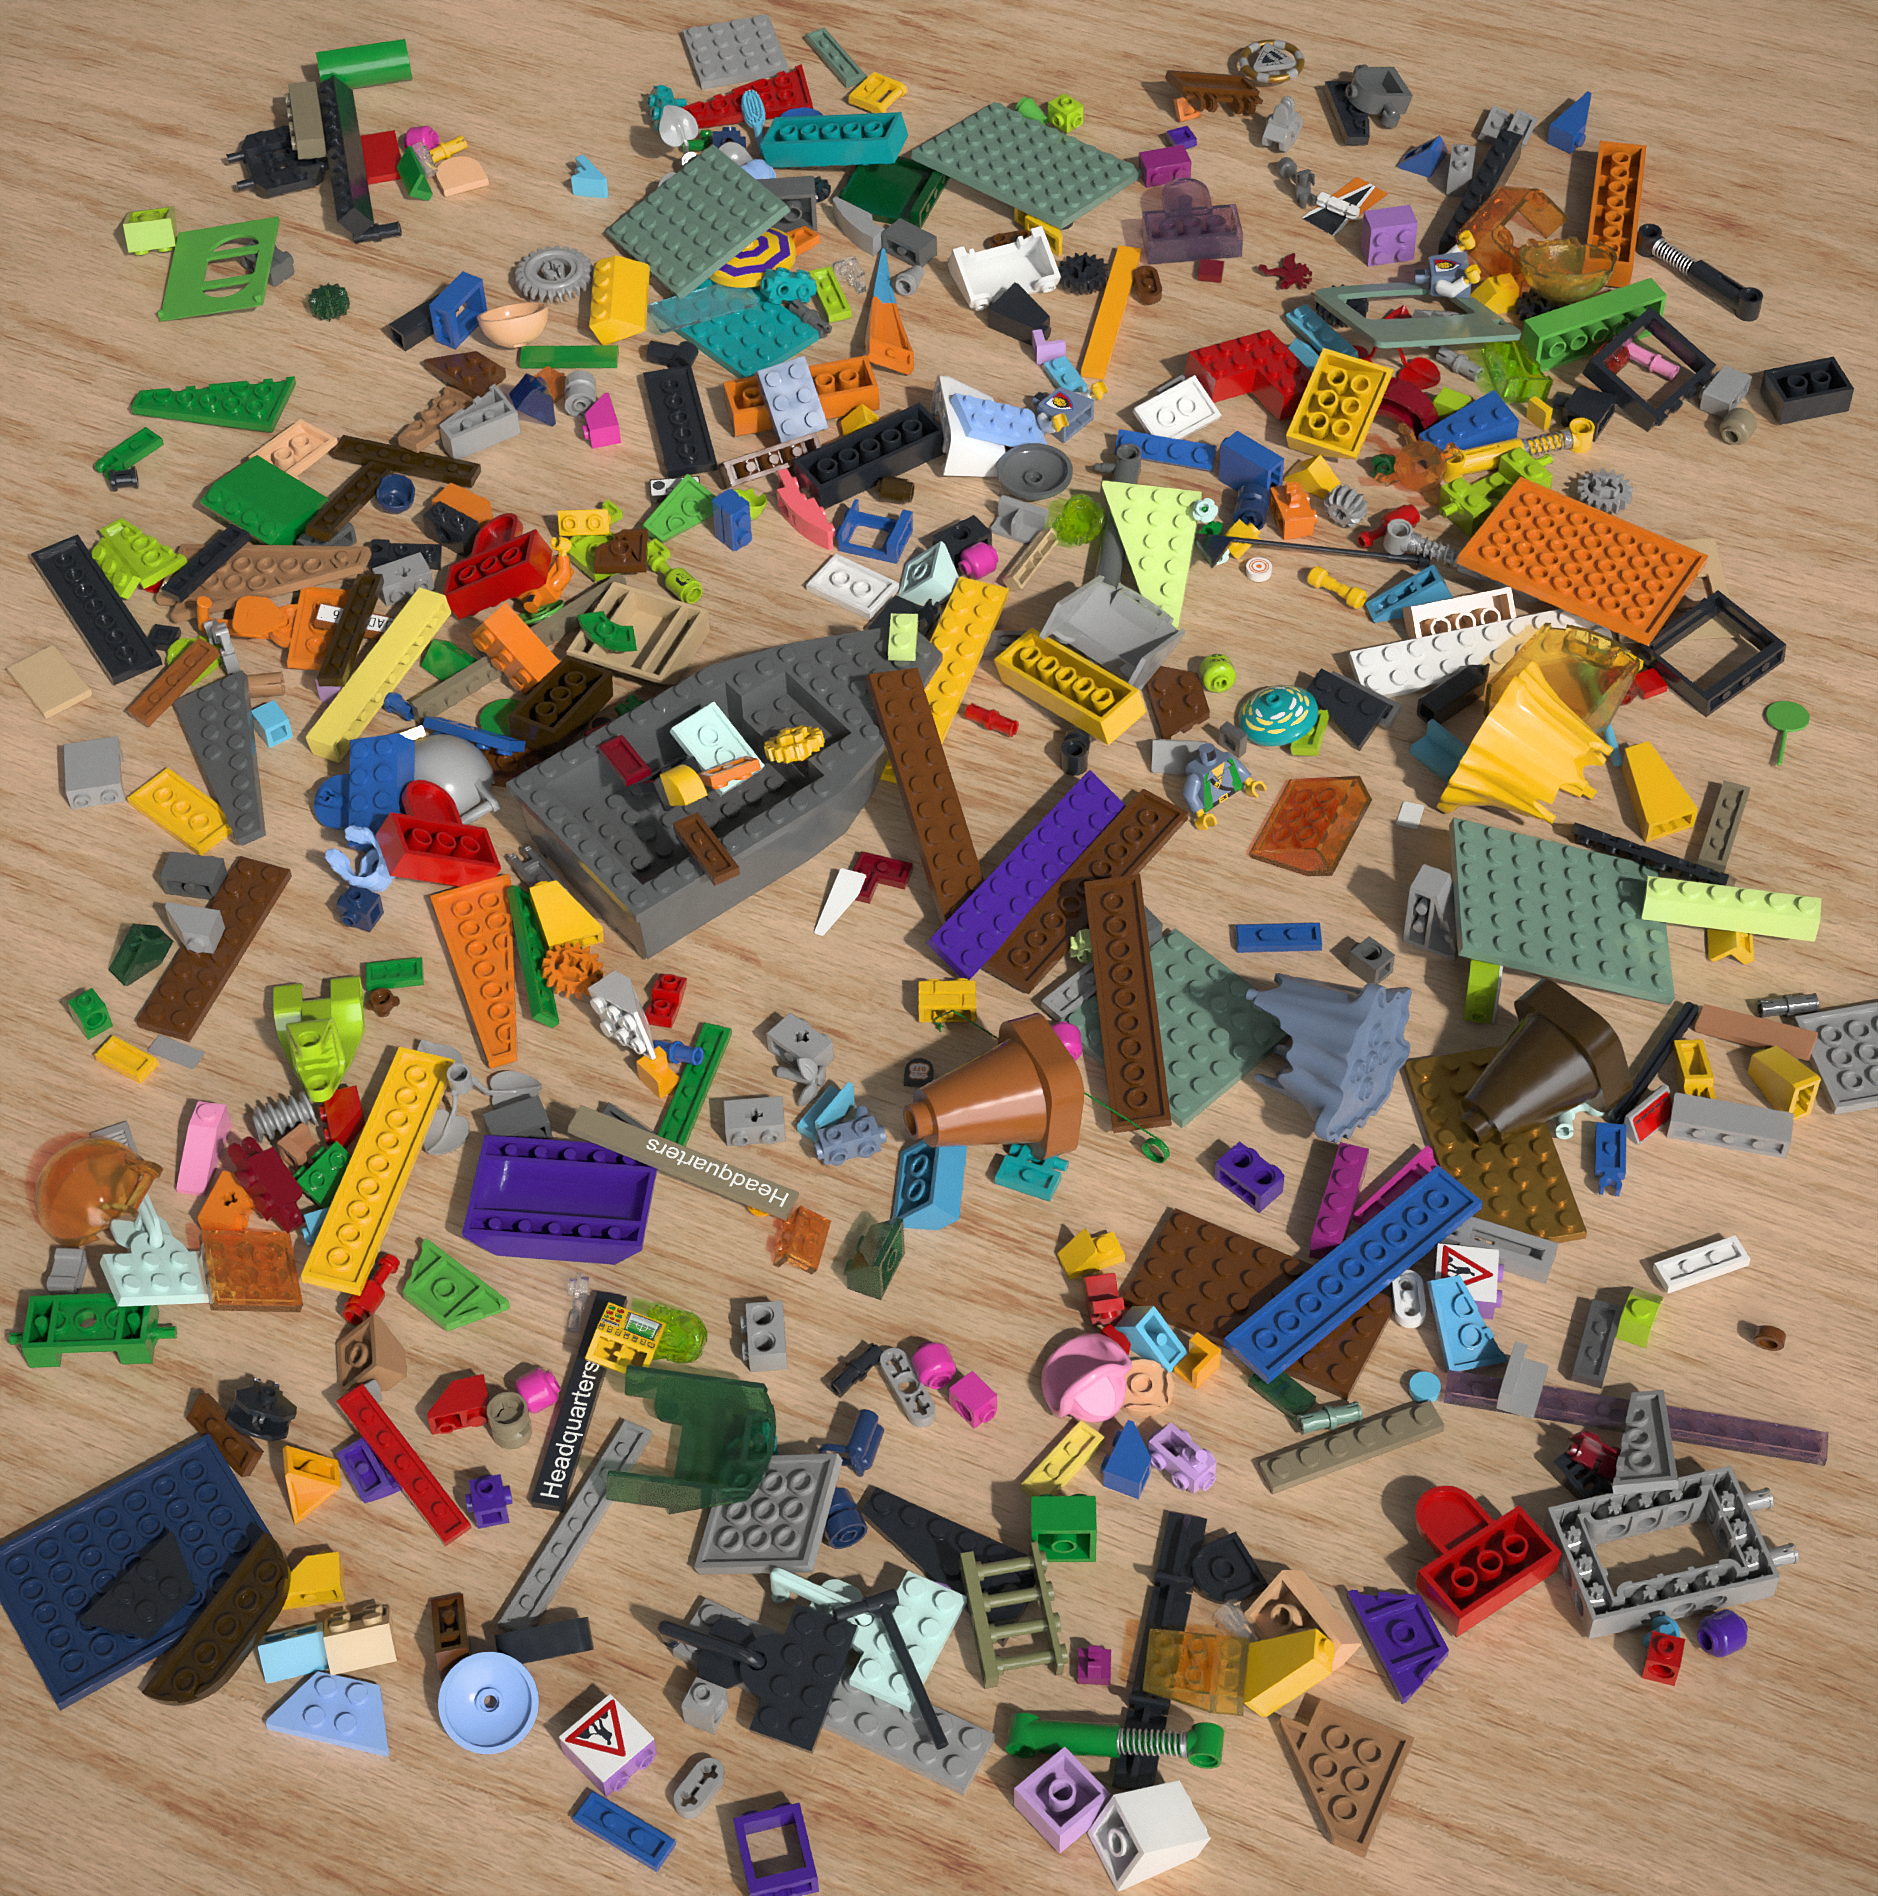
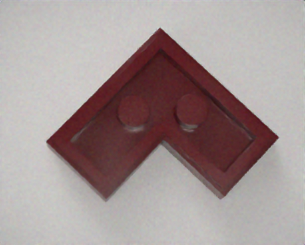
[852,851,914,904]

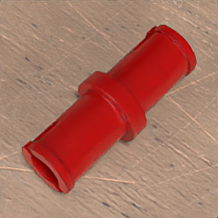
[965,703,1019,737]

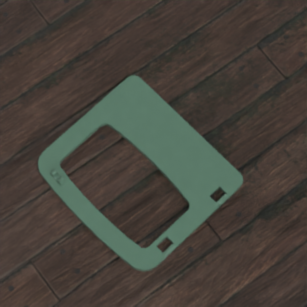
[1314,282,1521,348]

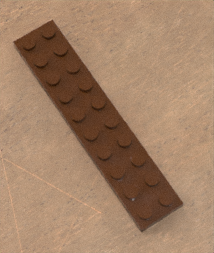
[865,668,984,926]
[983,789,1188,995]
[1084,874,1172,1133]

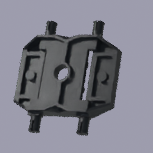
[226,125,329,197]

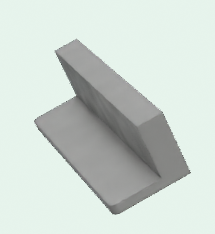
[1667,1093,1794,1159]

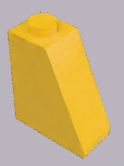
[529,880,604,951]
[1747,1045,1821,1121]
[1243,1629,1335,1717]

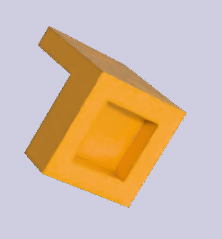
[636,1046,680,1099]
[1174,1332,1221,1390]

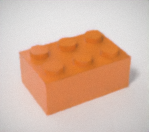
[470,602,560,694]

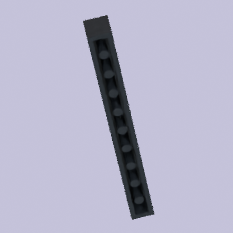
[318,75,374,237]

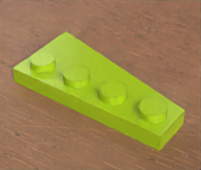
[99,518,188,589]

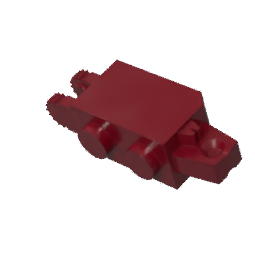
[227,1136,306,1233]

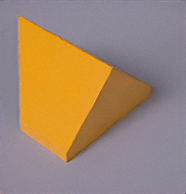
[283,1445,341,1525]

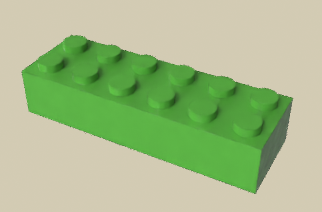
[1519,278,1667,375]

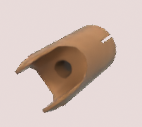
[247,672,285,698]

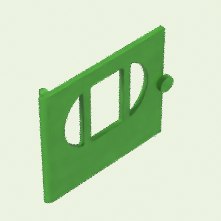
[157,216,280,322]

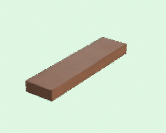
[1695,1004,1818,1061]

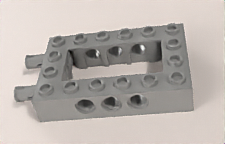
[1543,1466,1799,1639]

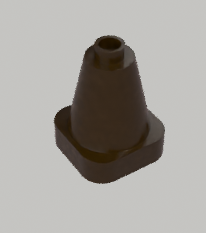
[1457,978,1633,1146]

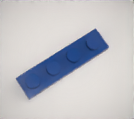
[1114,429,1217,472]
[423,716,526,756]

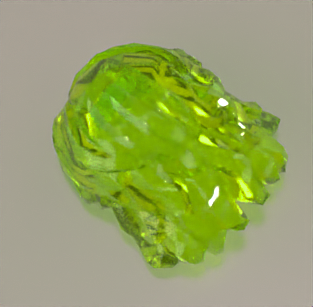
[1052,494,1105,546]
[647,1304,708,1364]

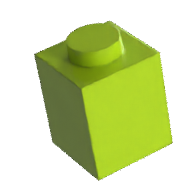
[1431,387,1471,421]

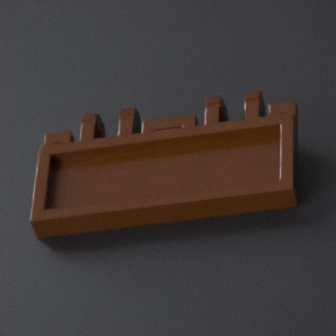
[1165,70,1263,115]

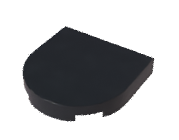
[1190,1531,1268,1605]

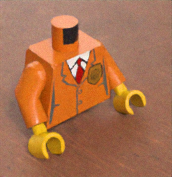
[517,536,574,613]

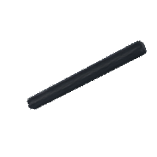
[1607,1001,1699,1124]

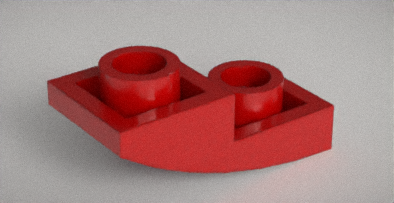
[645,974,687,1028]

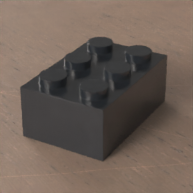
[1759,356,1854,425]

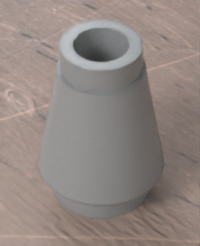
[895,265,924,296]

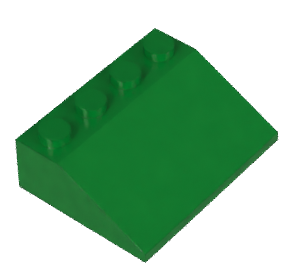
[200,455,329,545]

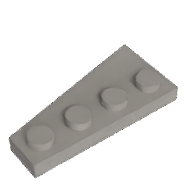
[1612,1389,1679,1495]

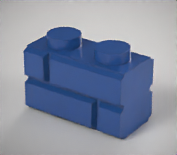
[712,489,752,551]

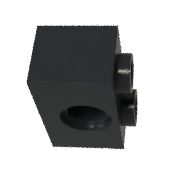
[423,501,480,558]
[932,515,992,569]

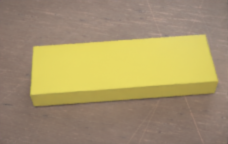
[1021,1420,1105,1496]

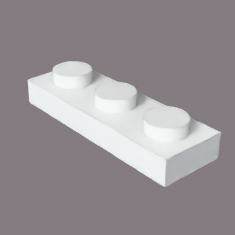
[1653,1235,1750,1294]

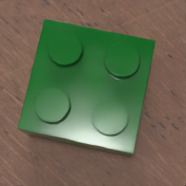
[1031,1493,1097,1562]

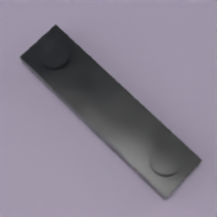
[161,524,252,603]

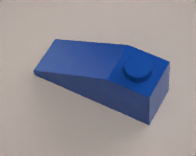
[1547,91,1592,154]

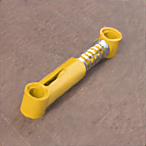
[1439,418,1595,483]

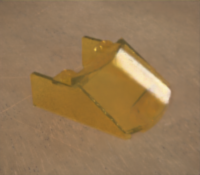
[1483,622,1640,736]

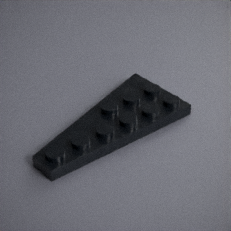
[1571,822,1737,887]

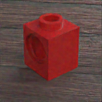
[1641,1631,1685,1686]

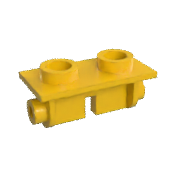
[557,509,612,536]

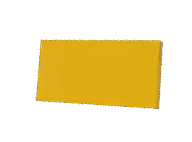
[127,767,233,855]

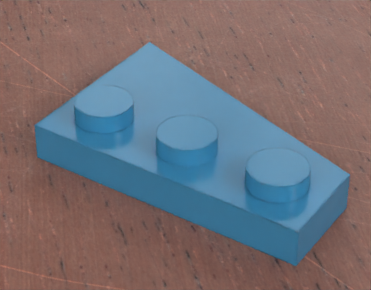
[1427,1275,1508,1373]

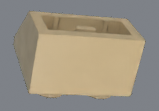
[323,1603,397,1675]

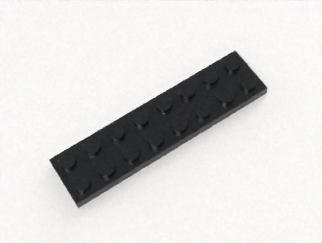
[31,534,163,685]

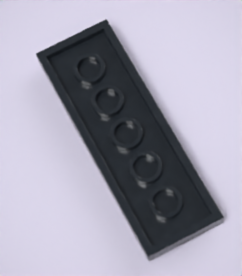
[643,365,718,478]

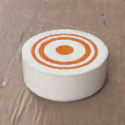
[1246,557,1272,582]

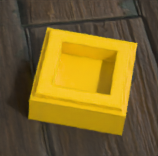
[1526,396,1553,431]

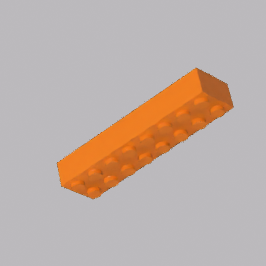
[1581,141,1647,288]

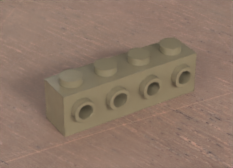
[285,81,326,159]

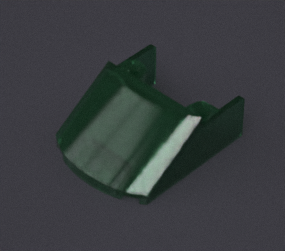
[606,1365,776,1515]

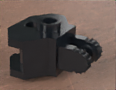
[226,1377,297,1442]

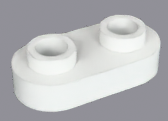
[1391,1270,1426,1328]

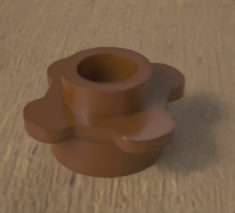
[366,988,400,1017]

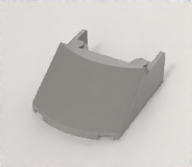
[1039,575,1186,690]

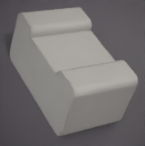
[46,1248,88,1295]

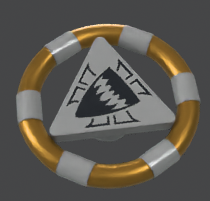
[1239,39,1305,83]

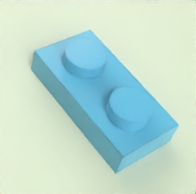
[1043,356,1087,392]

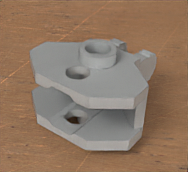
[1262,95,1303,152]

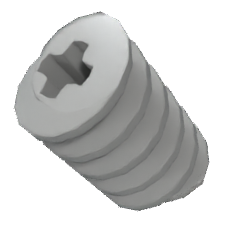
[252,1091,317,1144]

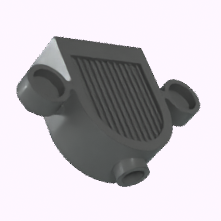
[1346,64,1413,128]

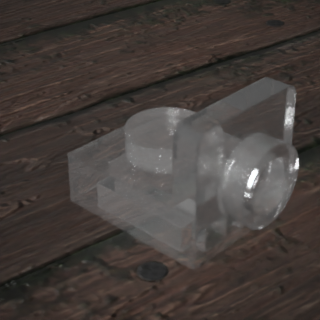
[833,256,866,294]

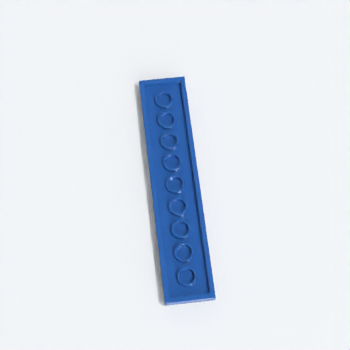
[1224,1165,1483,1384]

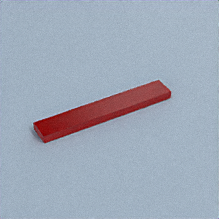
[336,1383,472,1547]

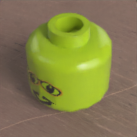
[1199,654,1236,693]

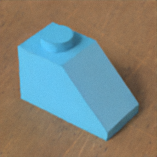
[1114,1306,1188,1373]

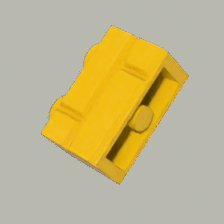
[919,978,976,1023]

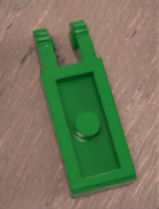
[95,427,164,481]

